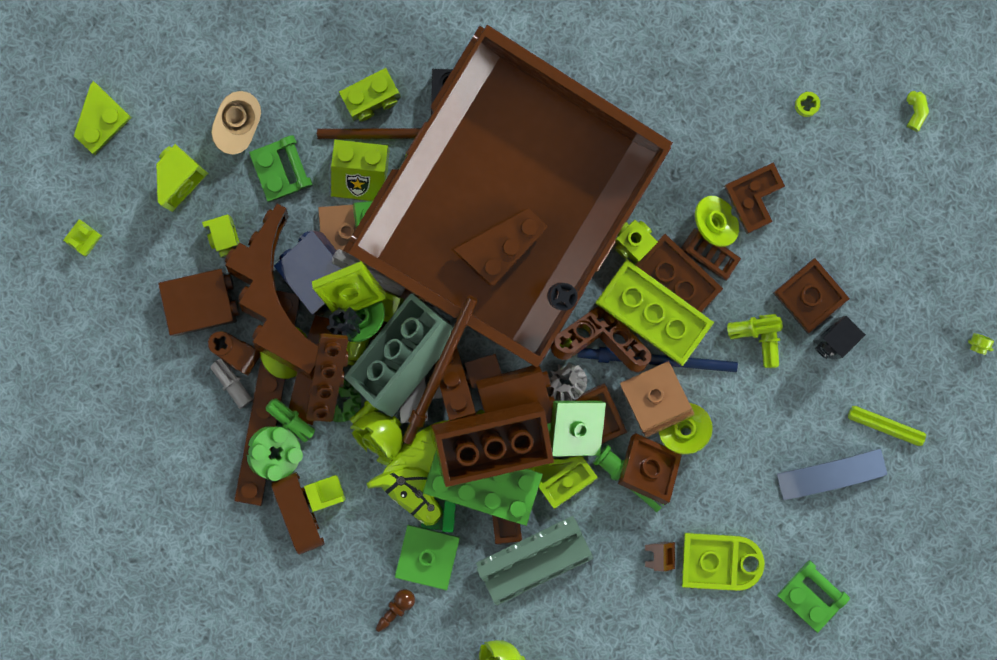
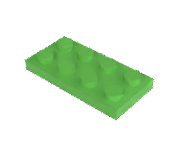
[422,451,543,526]

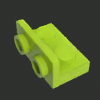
[339,68,401,122]

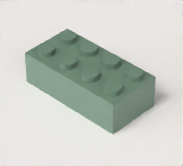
[344,293,454,417]

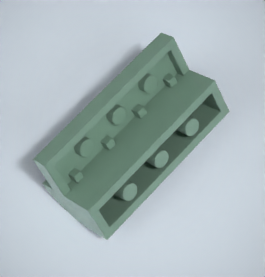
[476,516,594,606]

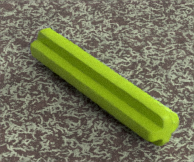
[848,406,926,446]

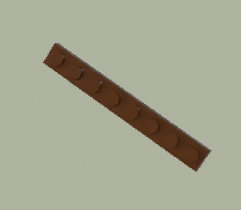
[234,290,300,506]

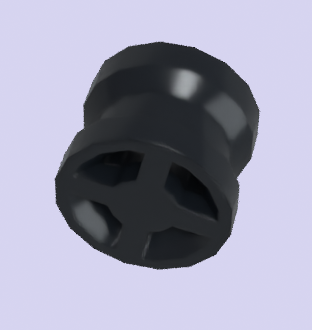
[547,283,578,311]

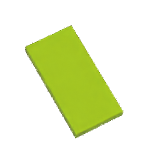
[595,259,714,366]

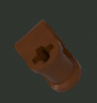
[208,331,261,376]

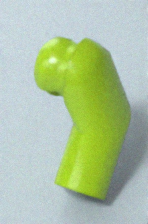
[906,91,929,132]

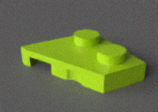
[74,81,132,155]
[528,456,598,509]

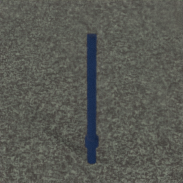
[577,346,738,372]

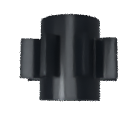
[326,307,363,342]

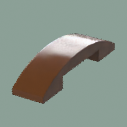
[289,315,332,425]

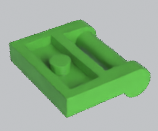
[249,135,313,202]
[777,560,850,633]

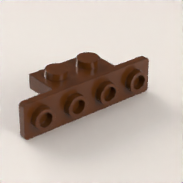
[306,334,348,422]

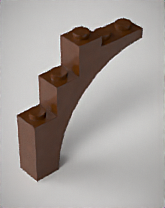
[225,203,318,380]

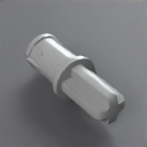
[210,359,253,409]

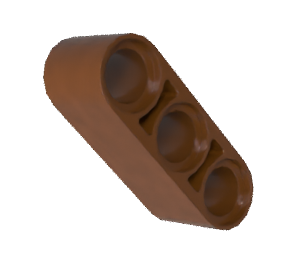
[271,472,325,555]

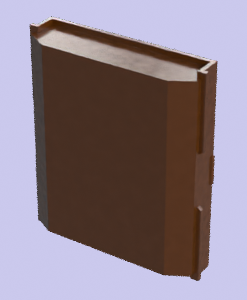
[343,25,673,367]

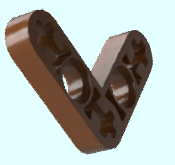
[551,306,651,372]

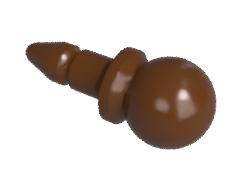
[376,589,415,632]

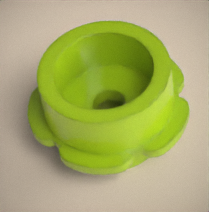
[968,333,994,355]

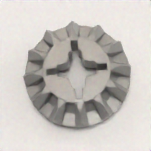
[546,362,587,401]

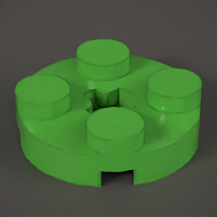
[247,426,303,481]

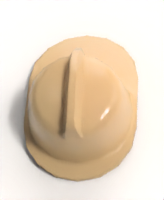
[211,91,261,155]

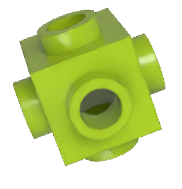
[614,220,658,263]

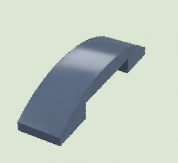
[777,449,887,500]

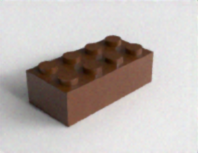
[431,401,554,487]

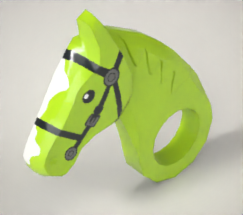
[366,420,449,526]

